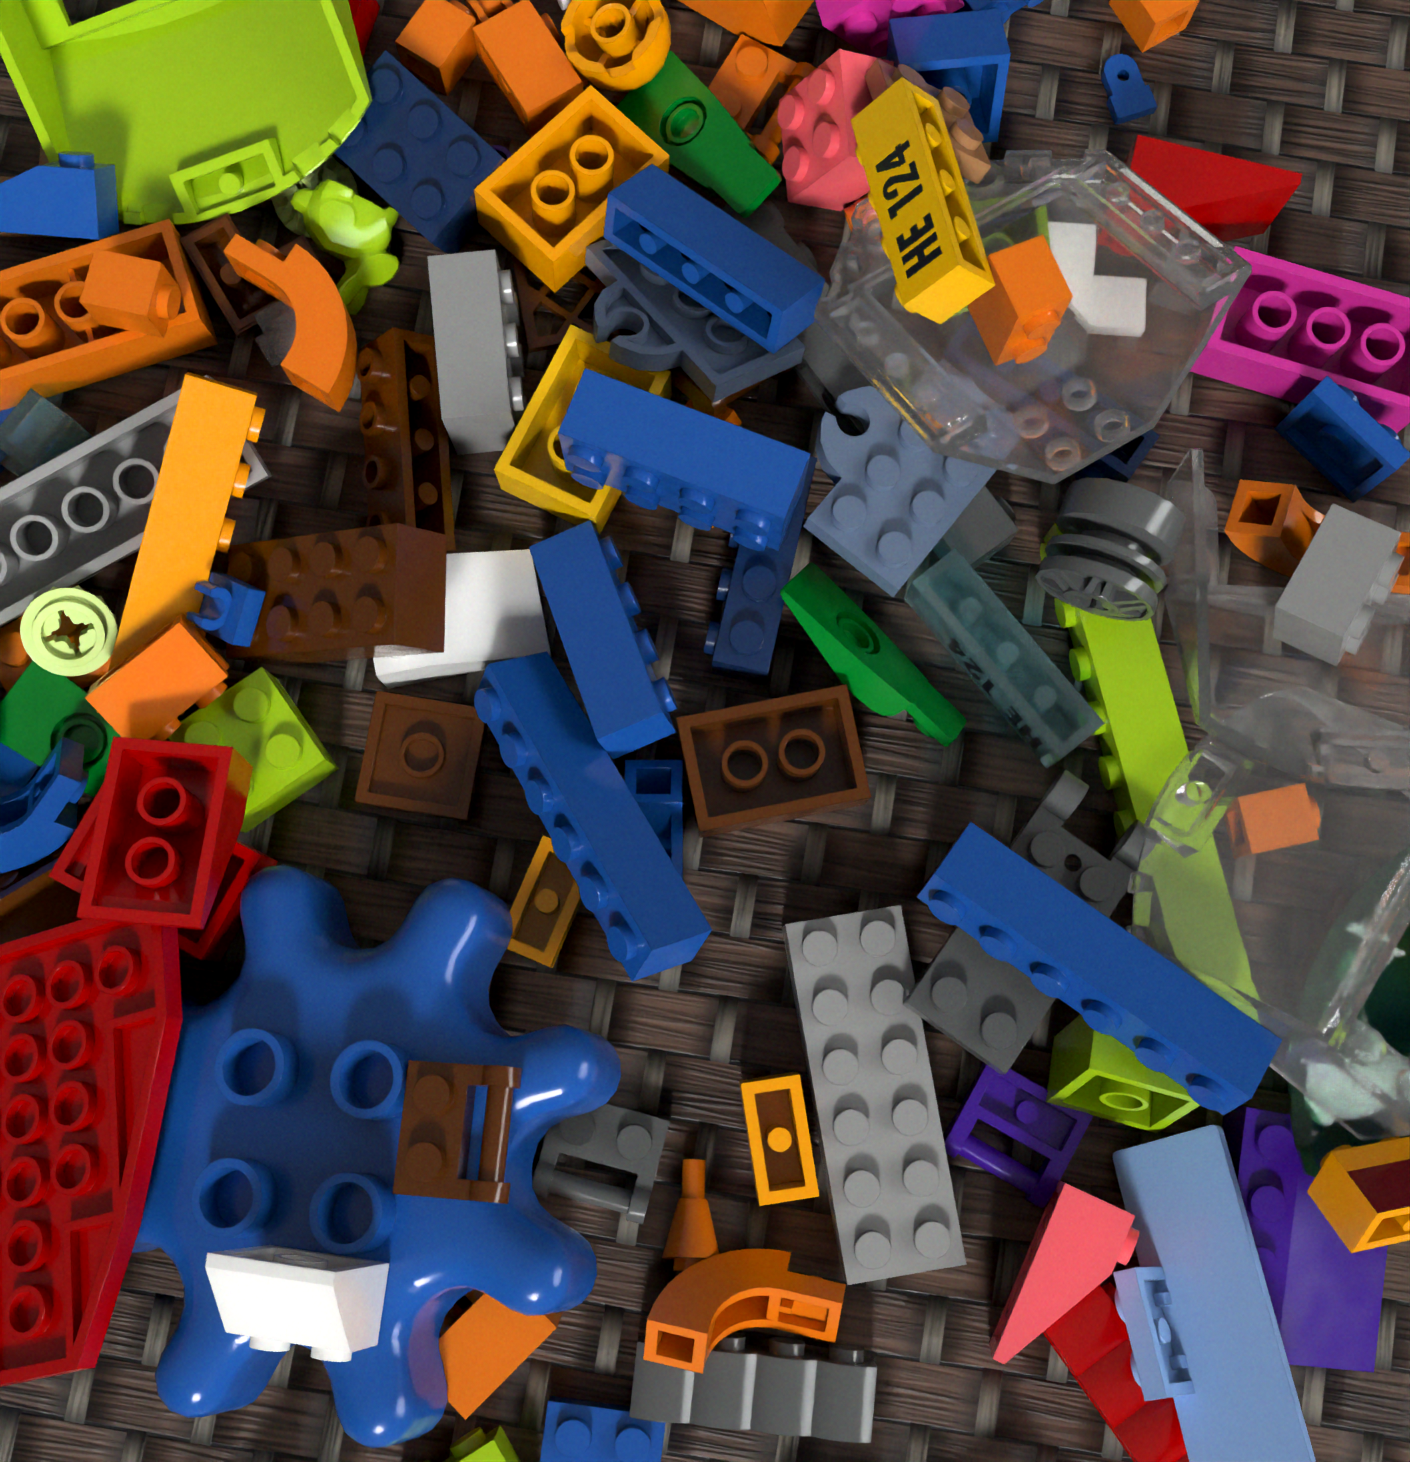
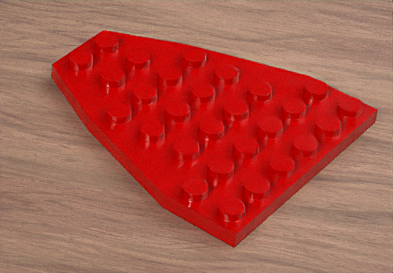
[0,919,183,1387]

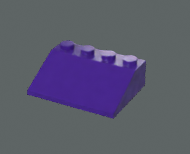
[1222,1106,1400,1372]

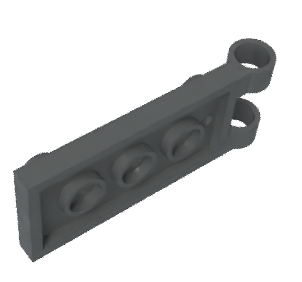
[902,769,1163,1075]

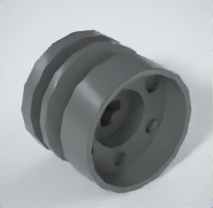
[1035,478,1187,622]

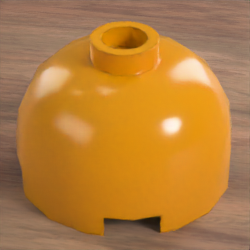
[561,0,671,92]

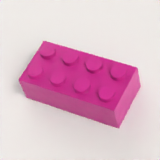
[1187,246,1410,433]

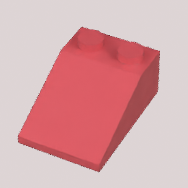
[989,1180,1139,1364]

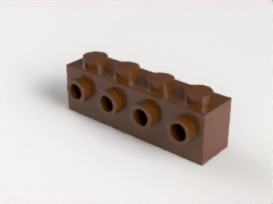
[356,327,456,554]

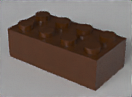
[226,523,447,665]

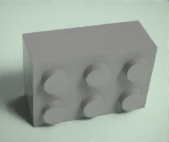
[427,249,528,455]

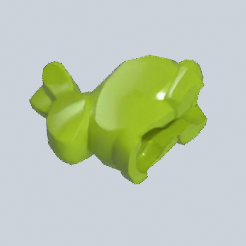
[290,179,400,315]

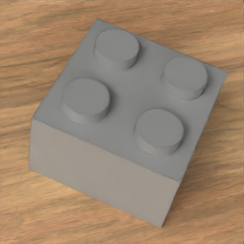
[1273,503,1405,667]

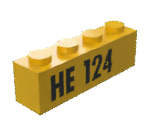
[850,77,995,324]

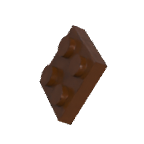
[354,691,488,822]

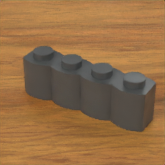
[629,1332,877,1443]

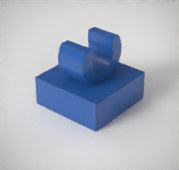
[186,572,266,647]

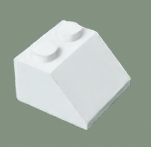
[205,1245,390,1362]

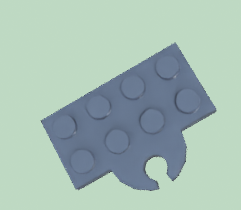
[585,239,806,403]
[803,361,1028,597]

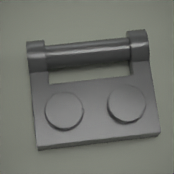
[532,1102,670,1225]

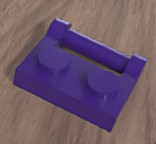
[943,1062,1093,1208]

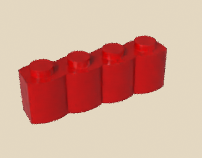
[1042,1282,1189,1462]

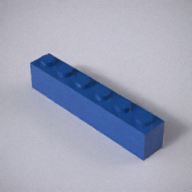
[473,651,712,982]
[917,822,1282,1116]

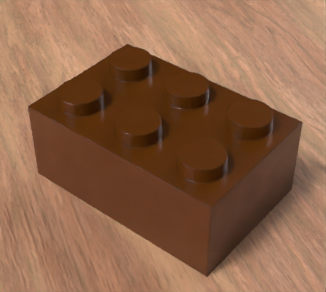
[676,684,871,838]

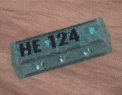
[904,548,1105,768]

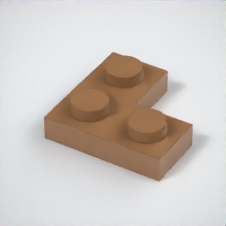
[864,58,991,184]

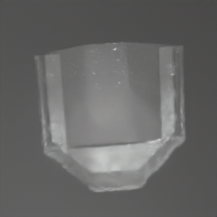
[814,149,1252,484]

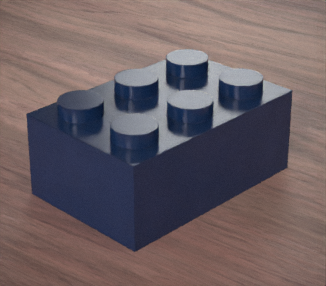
[334,50,506,254]

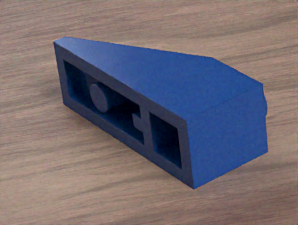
[0,151,119,240]

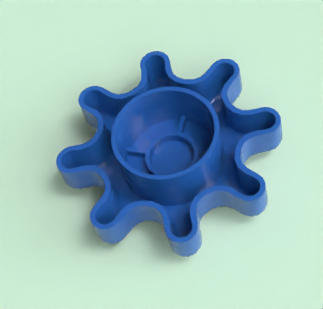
[132,864,621,1448]

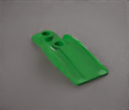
[616,50,781,218]
[780,562,967,747]
[0,660,121,798]

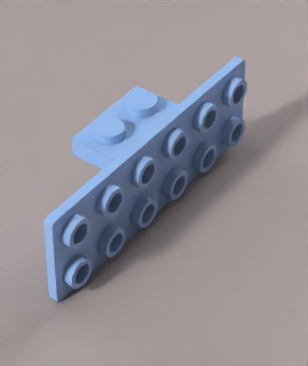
[1112,1125,1316,1462]

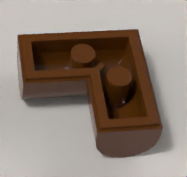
[179,213,322,338]

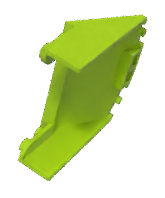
[0,0,372,225]

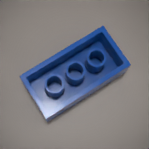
[558,368,811,551]

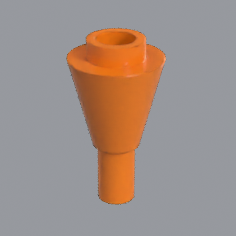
[662,1159,720,1271]

